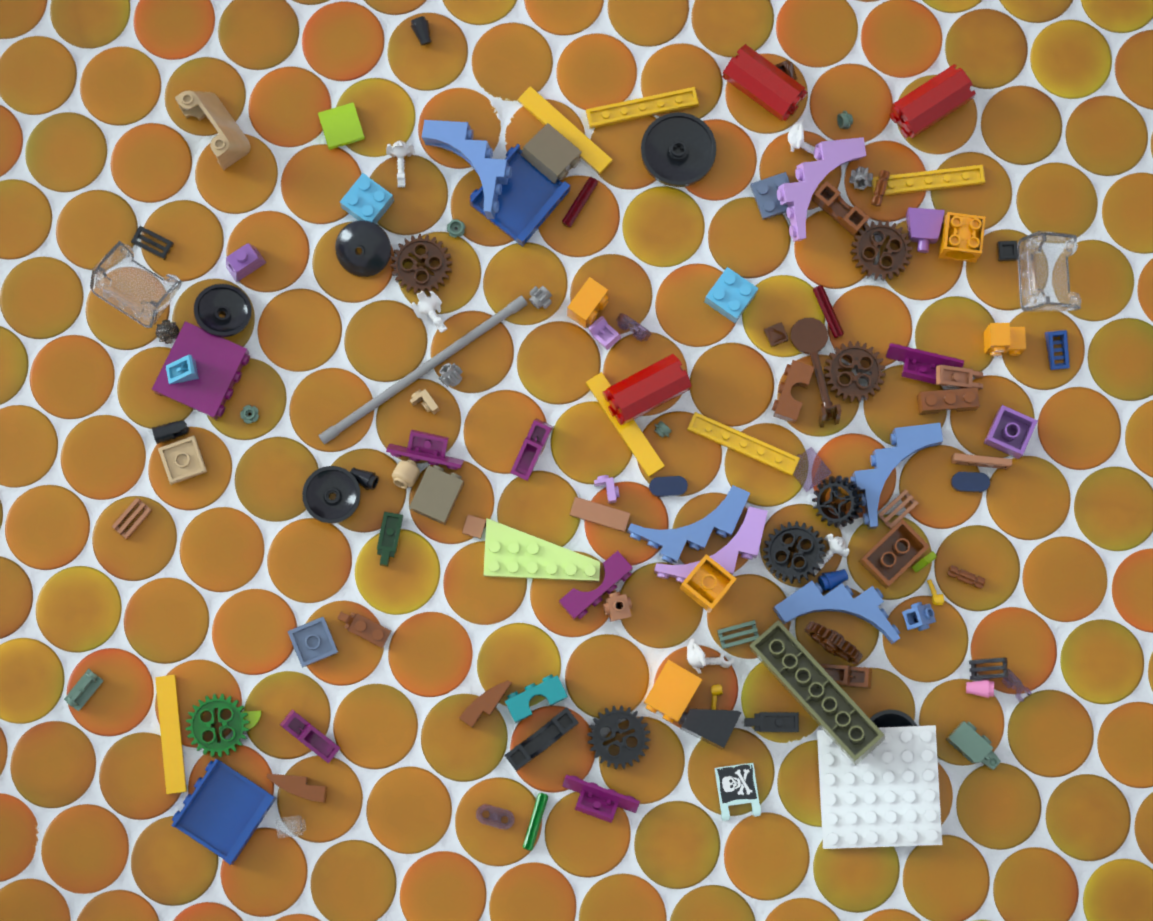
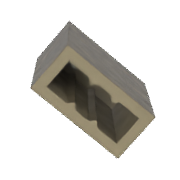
[521,123,582,184]
[409,465,464,525]

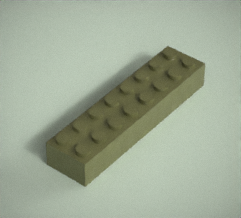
[749,620,885,765]

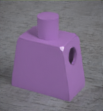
[906,207,945,253]
[226,243,266,283]

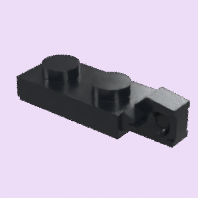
[744,712,799,733]

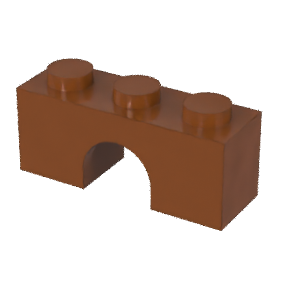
[812,181,870,236]
[772,360,815,424]
[917,387,980,415]

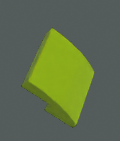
[318,102,365,150]

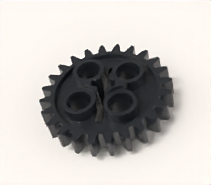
[763,521,826,584]
[587,705,651,769]

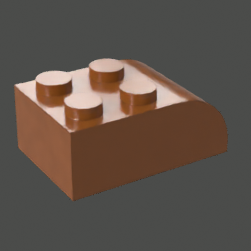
[859,519,930,589]

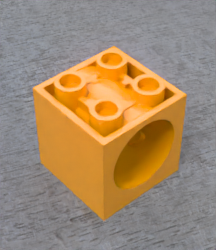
[938,212,986,263]
[680,554,737,613]

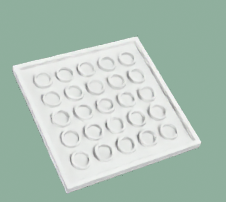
[817,725,942,849]

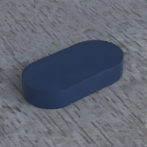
[951,472,990,493]
[649,476,688,497]

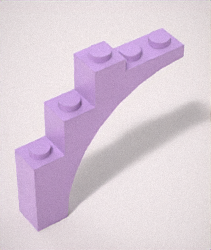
[777,137,866,242]
[654,506,768,583]

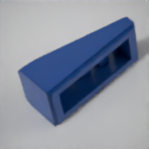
[1045,330,1070,370]

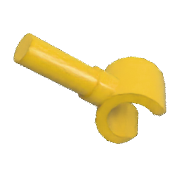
[927,579,944,606]
[711,684,723,710]

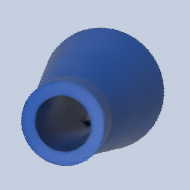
[818,569,848,591]

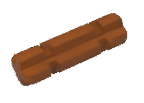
[871,170,890,207]
[947,565,985,589]

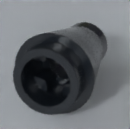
[411,16,431,46]
[350,468,379,490]

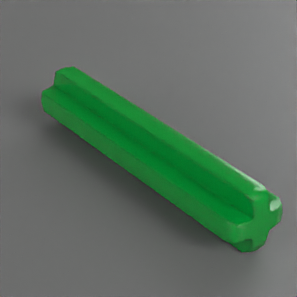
[523,793,548,851]

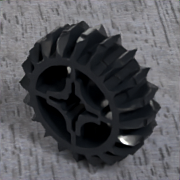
[812,475,864,528]

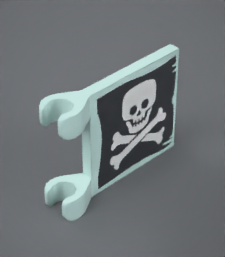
[714,763,761,821]

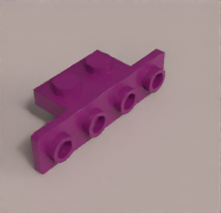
[886,343,964,384]
[386,430,464,470]
[562,775,640,823]

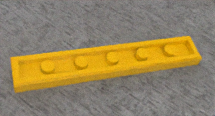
[518,86,613,175]
[586,87,699,129]
[871,165,986,196]
[586,372,665,477]
[687,412,800,476]
[155,675,187,794]

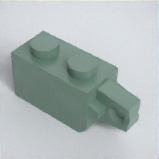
[946,721,1001,770]

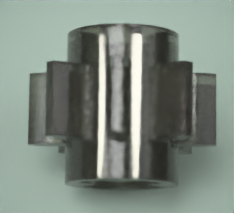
[155,320,179,344]

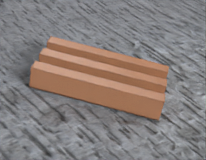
[878,489,919,529]
[112,498,152,539]

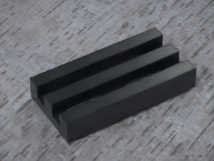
[131,226,174,260]
[969,658,1008,680]

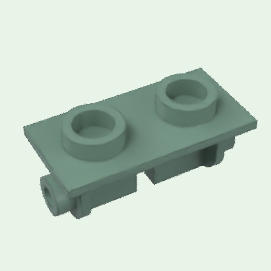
[64,669,104,711]

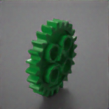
[185,694,250,757]

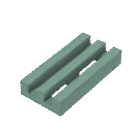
[717,620,759,649]

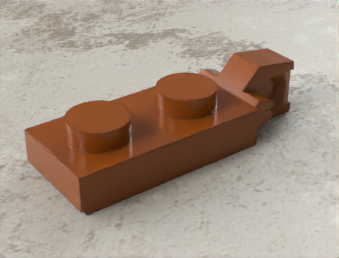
[338,612,392,649]

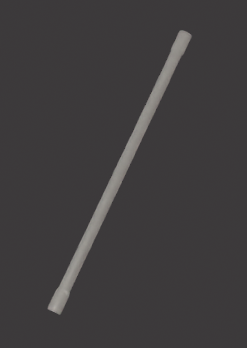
[318,295,528,445]

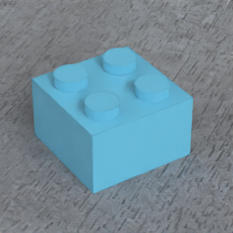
[340,173,394,223]
[704,267,758,323]

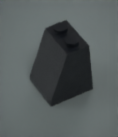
[679,709,741,750]

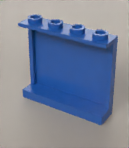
[470,144,570,247]
[171,759,277,865]

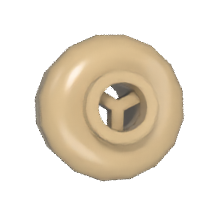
[392,459,420,489]

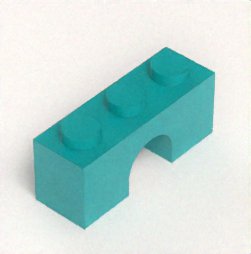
[505,674,568,723]

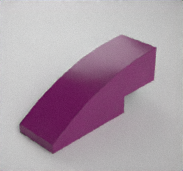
[510,418,553,481]
[280,710,340,763]

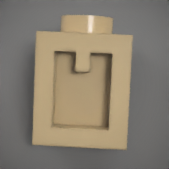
[410,389,440,414]

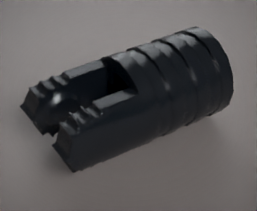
[152,420,189,444]

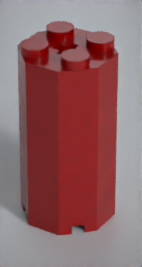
[722,44,808,121]
[890,64,976,138]
[602,354,692,425]

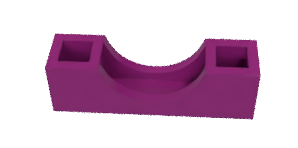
[559,551,633,620]

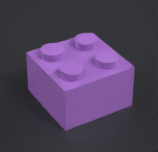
[984,405,1038,459]

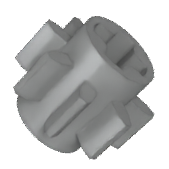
[850,166,873,190]
[529,286,552,309]
[439,363,463,387]

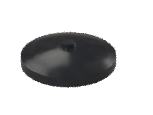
[641,112,716,187]

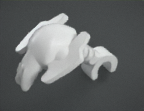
[788,119,817,160]
[386,140,415,187]
[412,291,447,333]
[814,534,850,575]
[687,639,734,674]

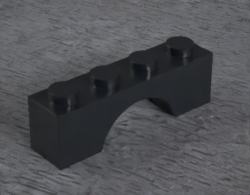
[504,707,579,772]

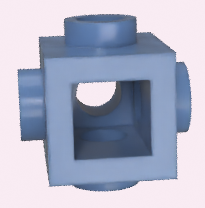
[902,602,936,631]

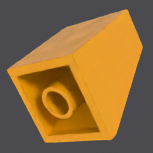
[644,660,702,723]

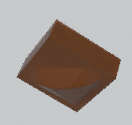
[764,322,789,348]

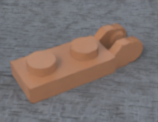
[936,365,983,390]

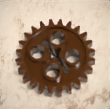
[850,220,913,281]
[391,234,452,295]
[823,341,886,403]
[804,621,863,665]

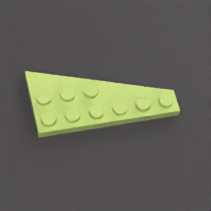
[484,518,600,582]

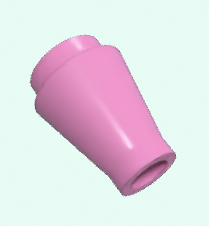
[966,679,994,698]

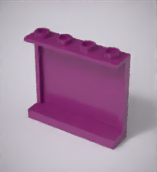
[152,321,250,421]

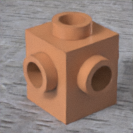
[603,592,632,622]

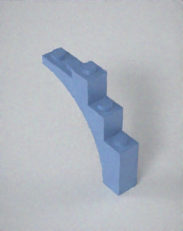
[422,120,512,219]
[850,423,943,530]
[627,485,750,564]
[773,581,900,644]

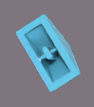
[166,355,199,384]

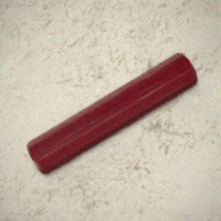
[562,177,598,227]
[813,285,844,339]

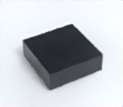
[997,241,1018,261]

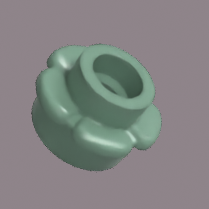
[837,111,853,129]
[447,219,465,238]
[240,405,259,424]
[654,421,672,438]

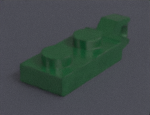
[377,511,404,567]

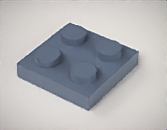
[750,172,790,220]
[287,616,339,668]

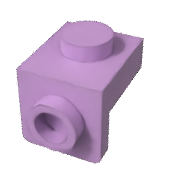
[588,316,621,350]
[594,475,619,504]

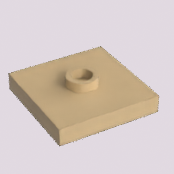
[158,436,207,485]

